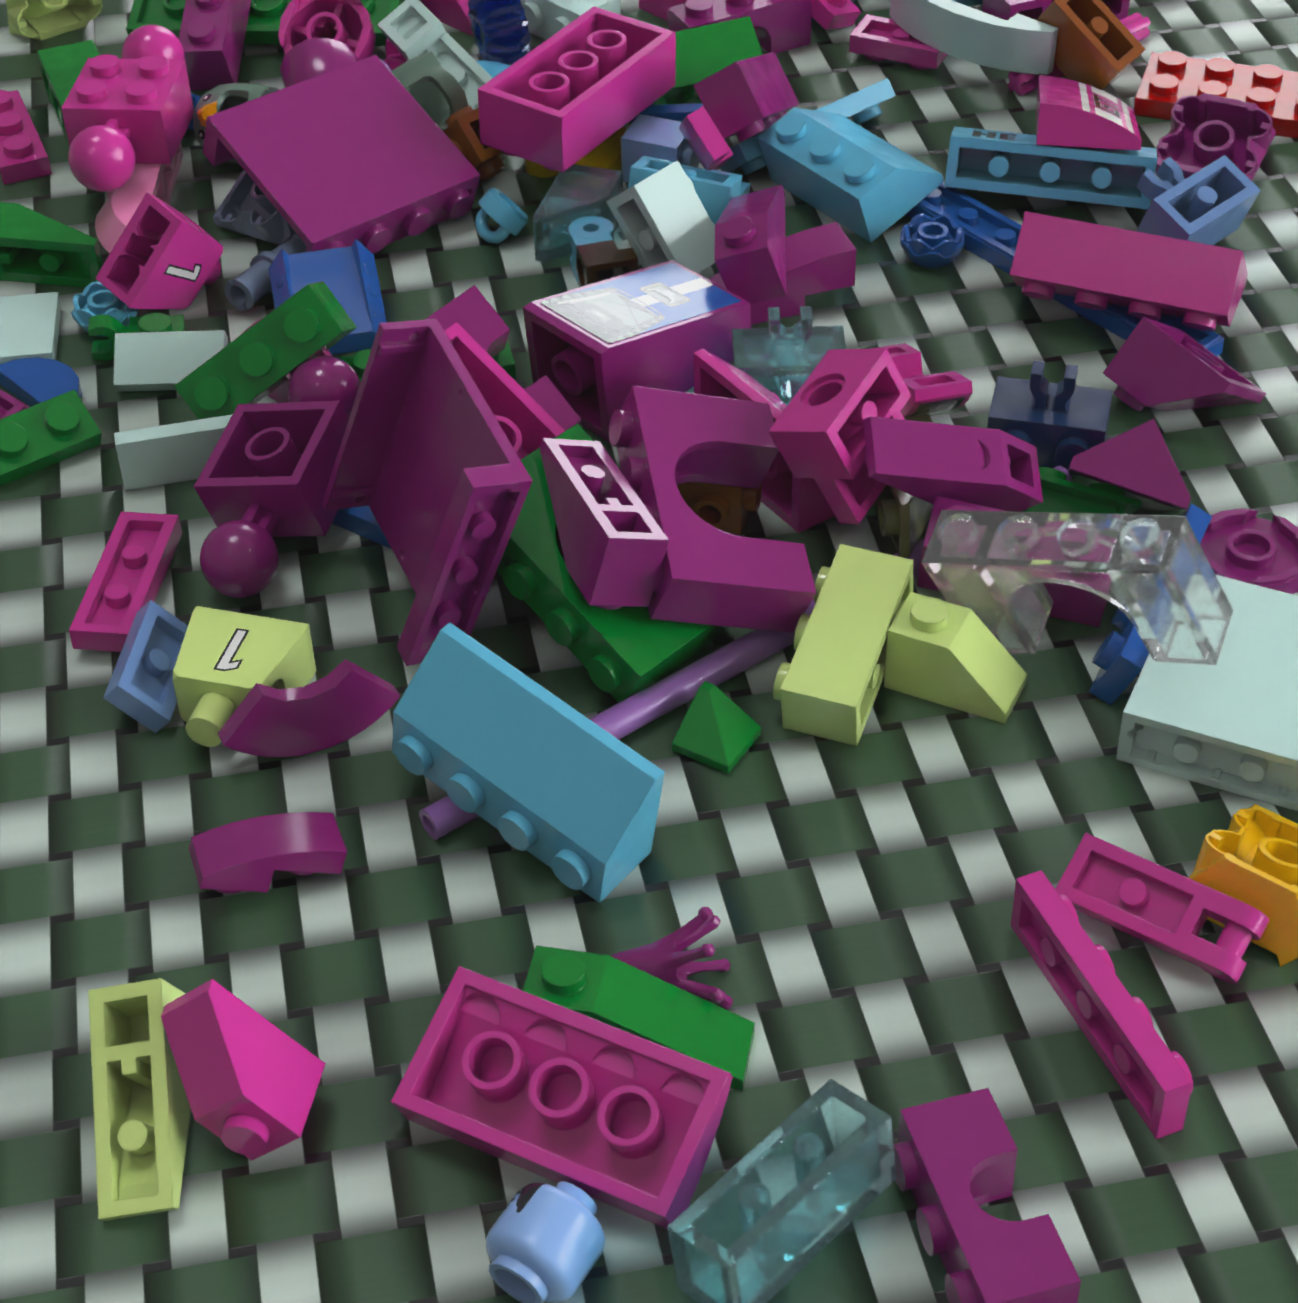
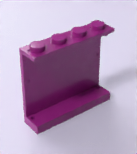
[203,55,480,253]
[322,319,533,666]

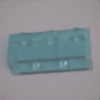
[667,1079,897,1303]

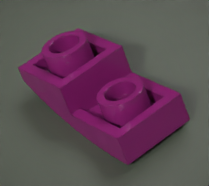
[188,812,347,894]

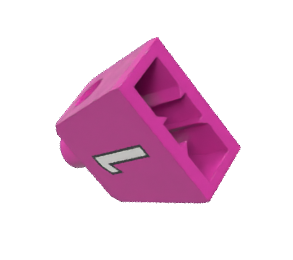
[96,192,223,309]

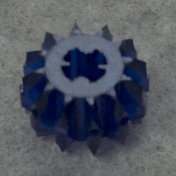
[468,0,532,65]

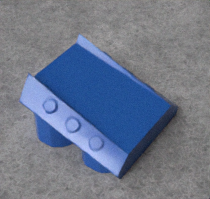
[268,239,387,355]

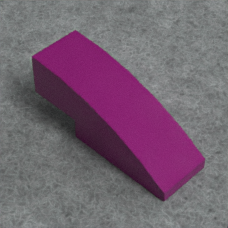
[709,222,856,325]

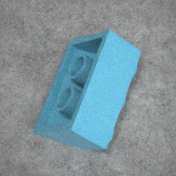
[758,107,944,243]

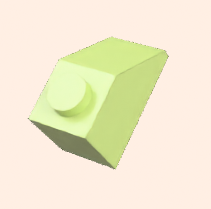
[884,592,1027,724]

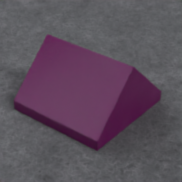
[1068,419,1191,510]

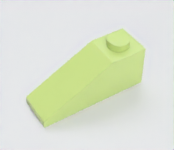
[88,978,191,1221]

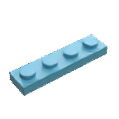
[720,78,896,176]

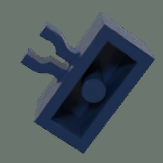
[987,360,1113,475]

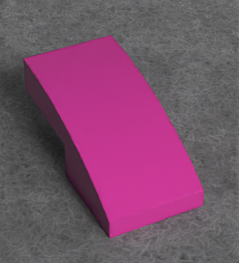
[679,106,734,170]

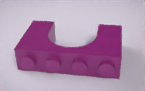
[609,385,817,633]

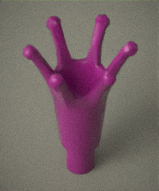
[609,907,733,1009]

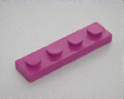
[1011,870,1193,1139]

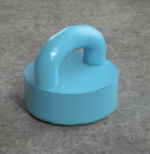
[475,188,528,244]

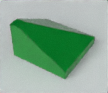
[672,681,761,774]

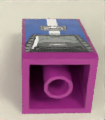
[523,260,752,443]

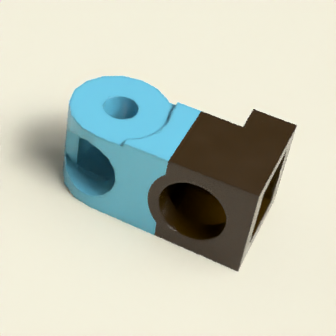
[568,216,638,287]

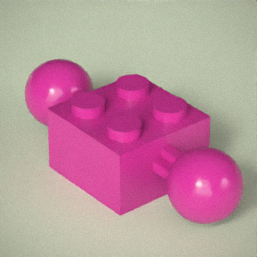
[61,25,194,192]

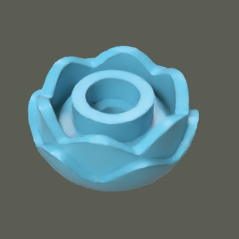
[71,281,138,337]

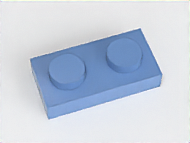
[103,600,188,733]

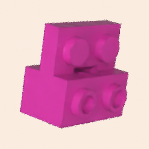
[768,348,912,524]

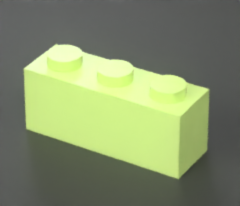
[773,544,913,746]

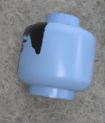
[486,1182,605,1303]

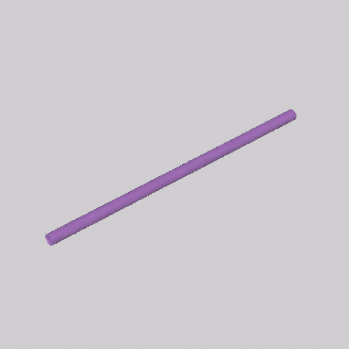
[419,466,1074,840]

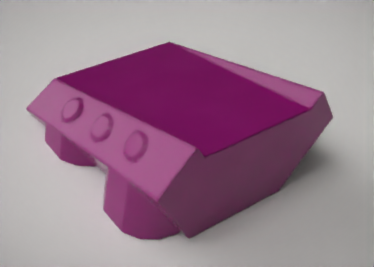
[1155,93,1276,181]

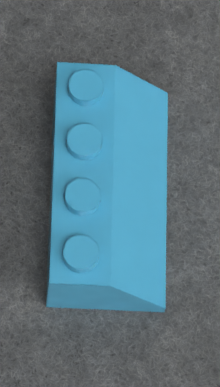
[392,622,665,903]

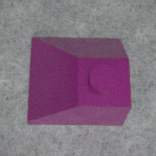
[1103,317,1267,412]

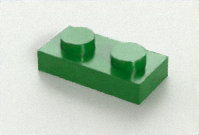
[0,389,102,487]

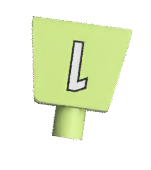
[173,606,316,747]

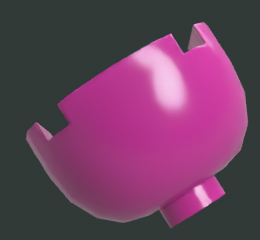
[278,0,376,60]

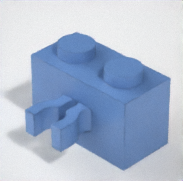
[1136,155,1261,245]

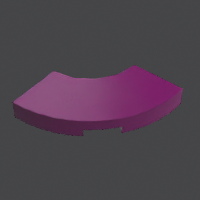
[217,659,400,757]

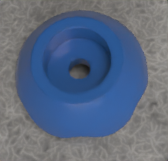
[900,214,964,268]

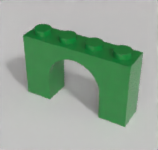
[497,423,729,703]

